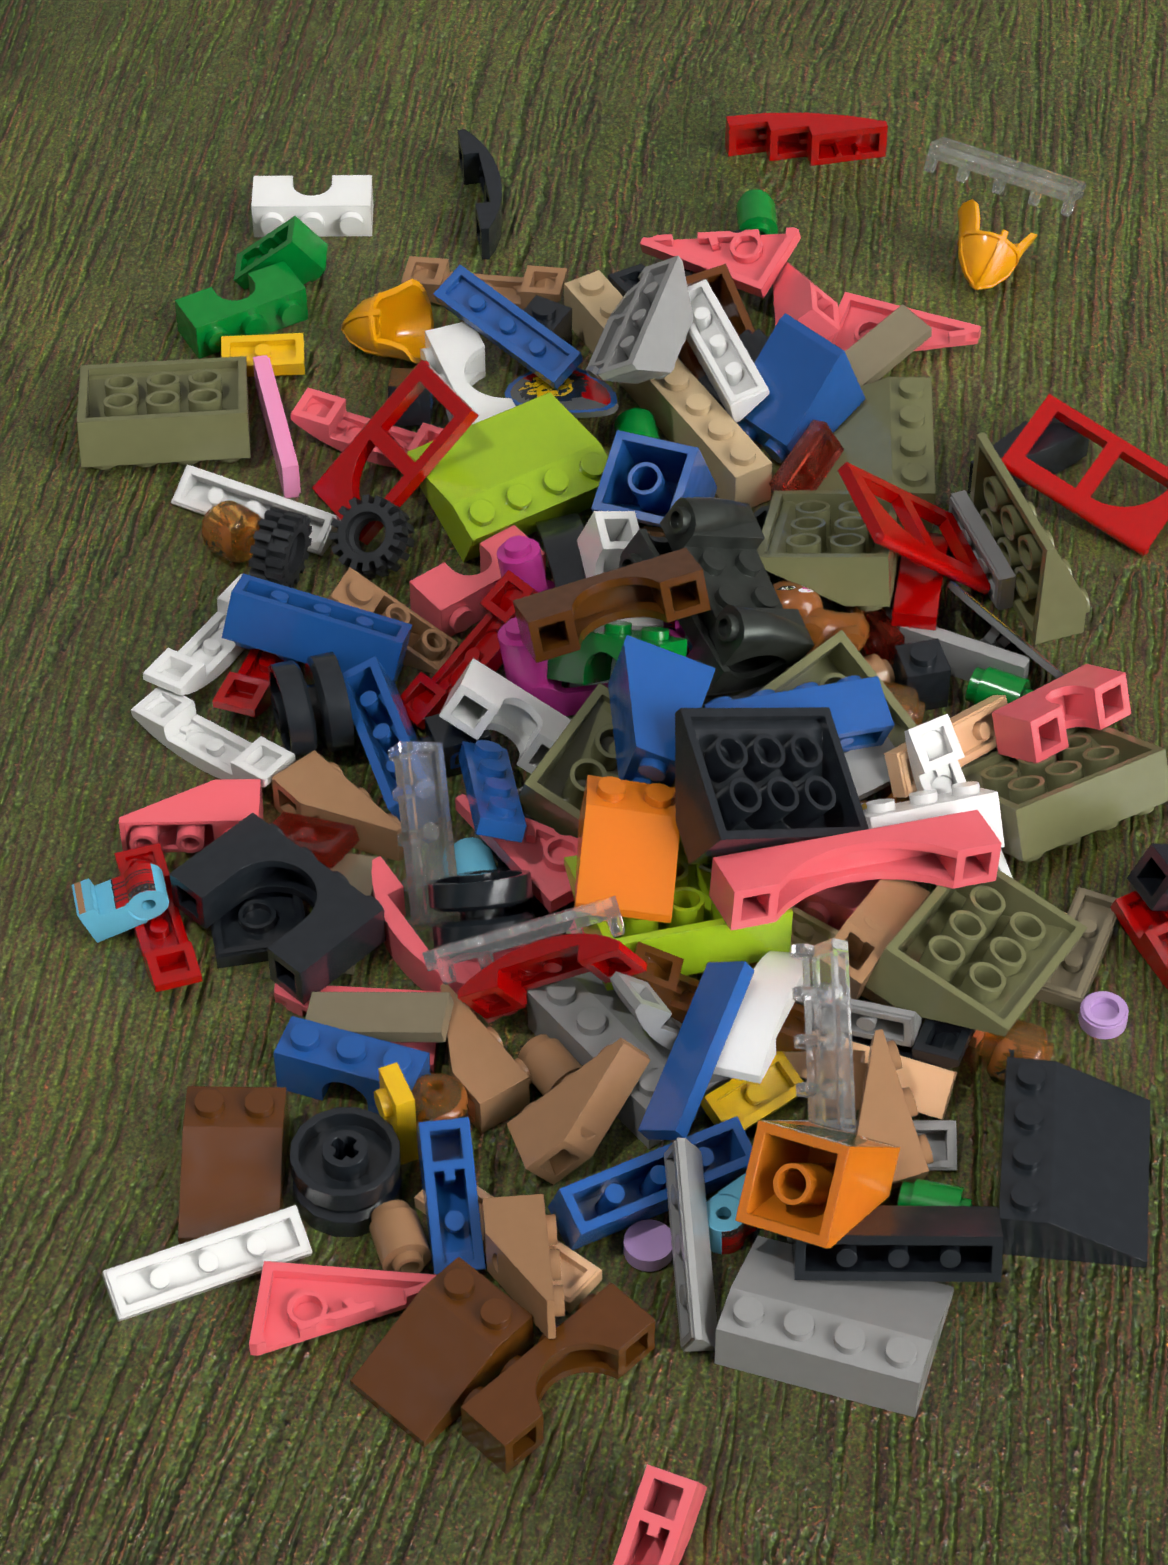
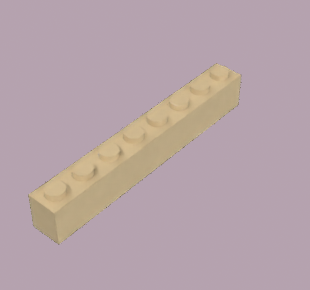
[564,270,772,508]

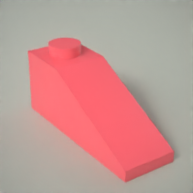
[613,1464,707,1565]

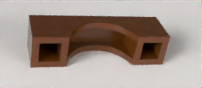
[513,548,711,663]
[461,1283,655,1474]

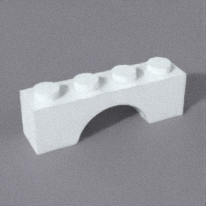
[420,322,516,424]

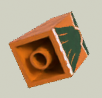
[735,1120,901,1248]

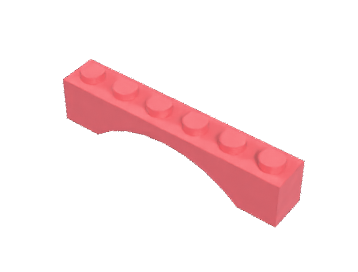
[709,810,1002,930]

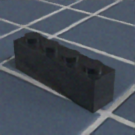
[792,1205,1004,1282]

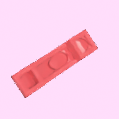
[291,387,443,468]
[371,856,476,1012]

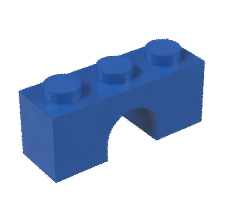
[273,1016,431,1121]

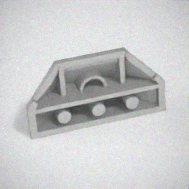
[586,256,694,384]

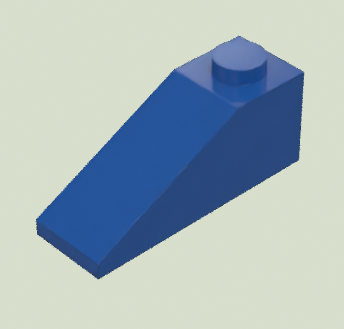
[416,1117,486,1275]

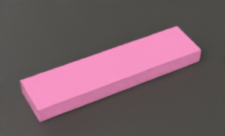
[253,355,301,498]

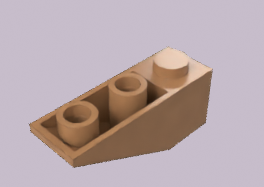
[326,567,458,674]
[271,750,404,861]
[815,879,931,1000]
[440,982,532,1134]
[855,1029,933,1189]
[506,1038,650,1185]
[482,1194,565,1339]

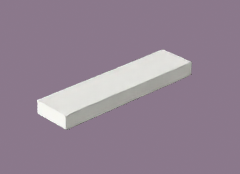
[102,1205,313,1322]

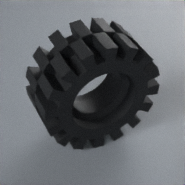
[330,494,415,578]
[249,507,312,588]

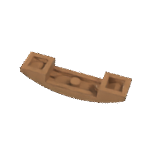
[401,256,568,310]

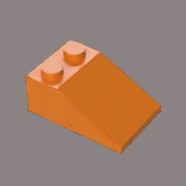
[574,775,680,923]

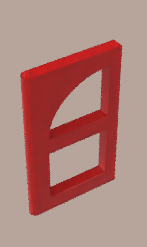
[312,359,479,545]
[1001,394,1168,557]
[837,462,991,594]

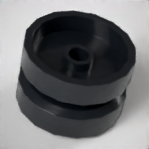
[268,652,355,760]
[427,869,537,952]
[290,1107,403,1237]

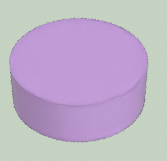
[1079,991,1129,1039]
[624,1220,673,1272]

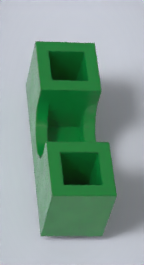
[175,261,308,359]
[547,620,687,685]

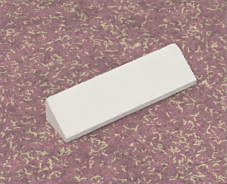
[686,279,770,423]
[171,464,341,556]

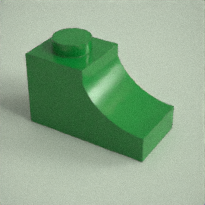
[234,216,328,290]

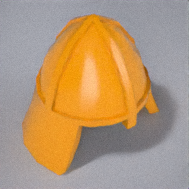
[957,199,1038,290]
[341,278,434,364]

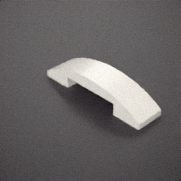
[143,574,244,696]
[131,686,296,787]
[904,714,1013,878]
[713,951,820,1084]

